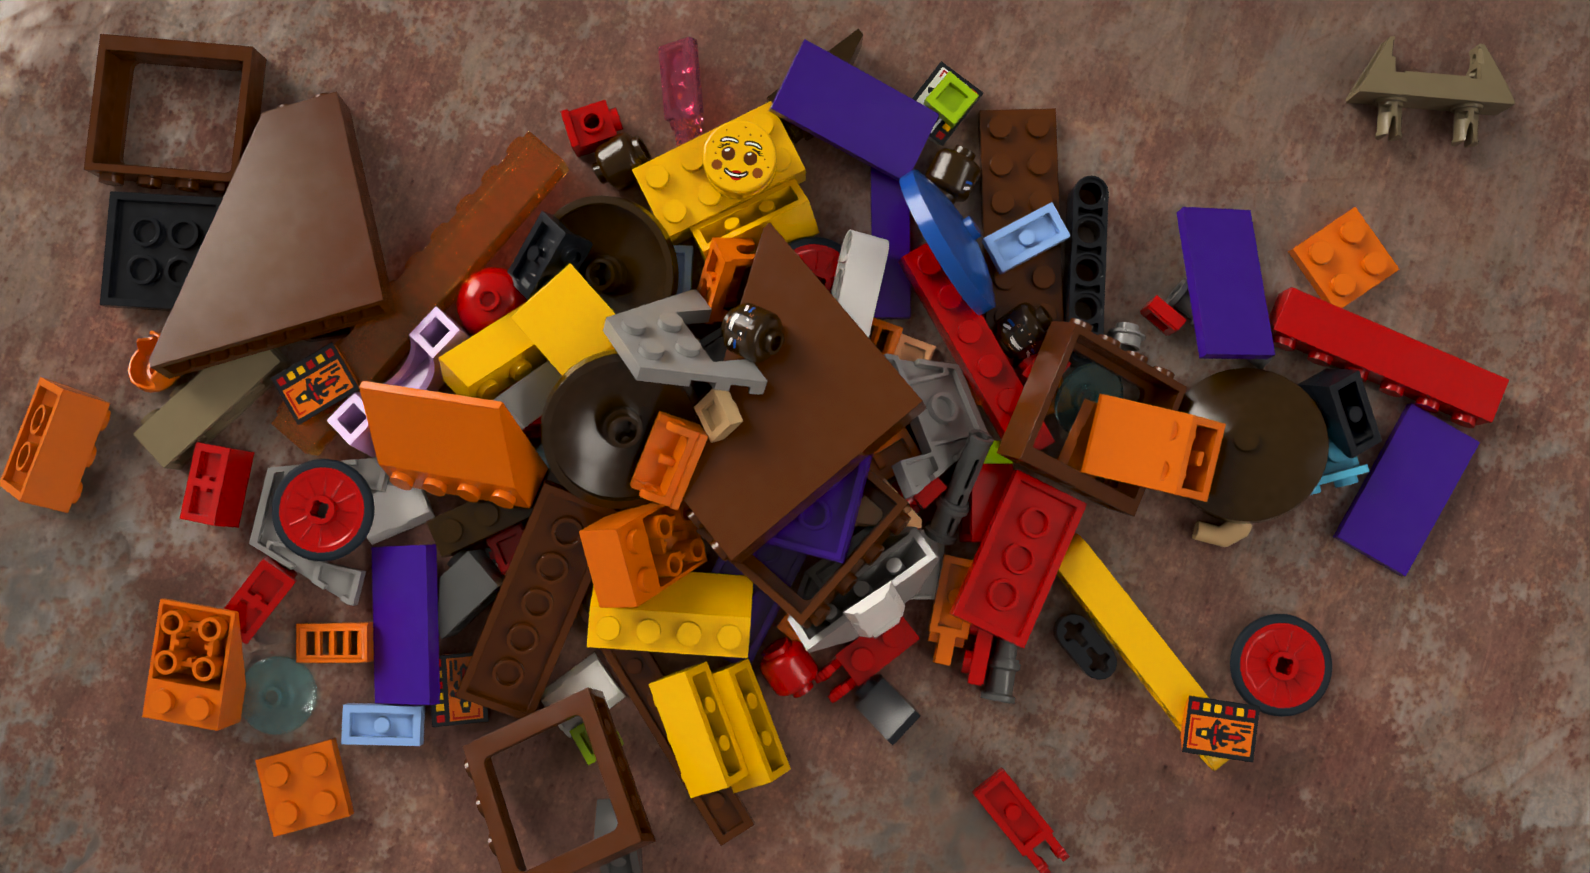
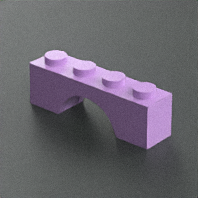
[327,306,471,458]

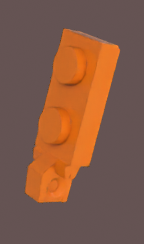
[928,554,973,666]

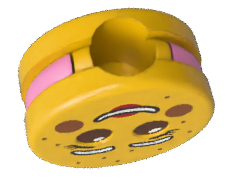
[703,120,777,200]

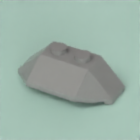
[787,526,939,653]

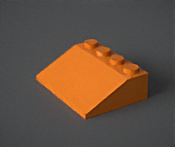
[359,381,548,509]

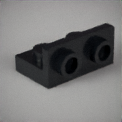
[507,211,593,300]

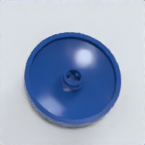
[899,169,996,315]

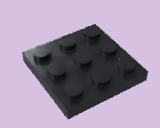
[100,191,223,311]

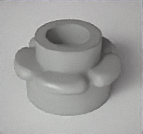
[1107,322,1146,352]

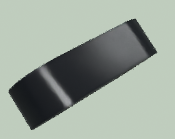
[1053,613,1117,680]

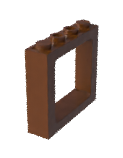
[84,34,267,195]
[997,318,1187,516]
[696,469,912,630]
[462,687,656,873]

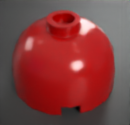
[457,267,528,336]

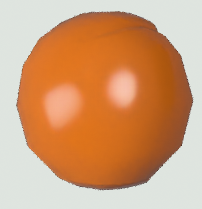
[127,330,181,393]

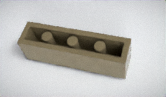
[133,348,293,470]

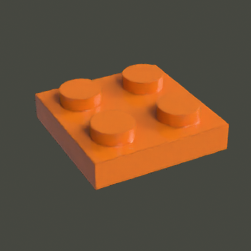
[1288,207,1400,308]
[255,738,354,837]

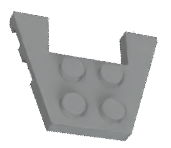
[603,289,767,395]
[884,354,988,500]
[249,457,389,606]

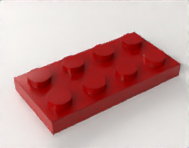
[949,469,1087,649]

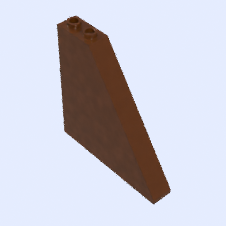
[149,91,396,379]
[683,222,927,564]

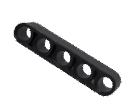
[1063,175,1109,368]

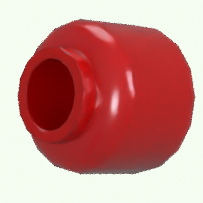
[760,637,818,698]

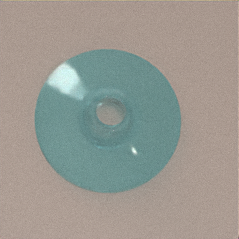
[1054,363,1123,433]
[242,656,317,735]

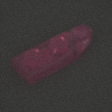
[658,37,704,146]

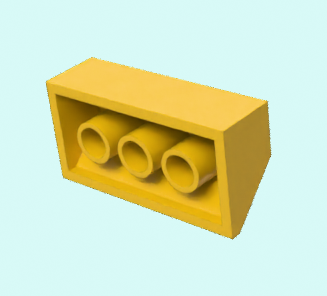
[587,572,753,658]

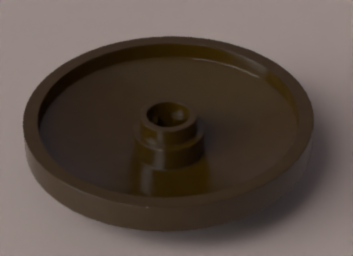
[553,195,679,314]
[540,349,703,509]
[1178,368,1329,524]

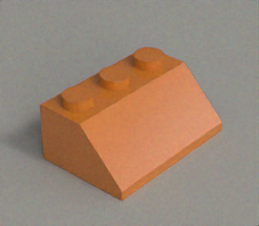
[0,377,111,513]

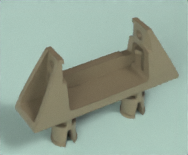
[1346,36,1515,148]

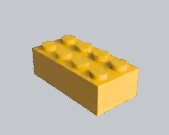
[632,101,806,245]

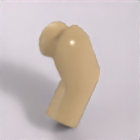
[1192,521,1252,547]

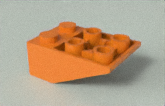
[1081,394,1226,502]
[579,499,707,608]
[142,598,246,731]

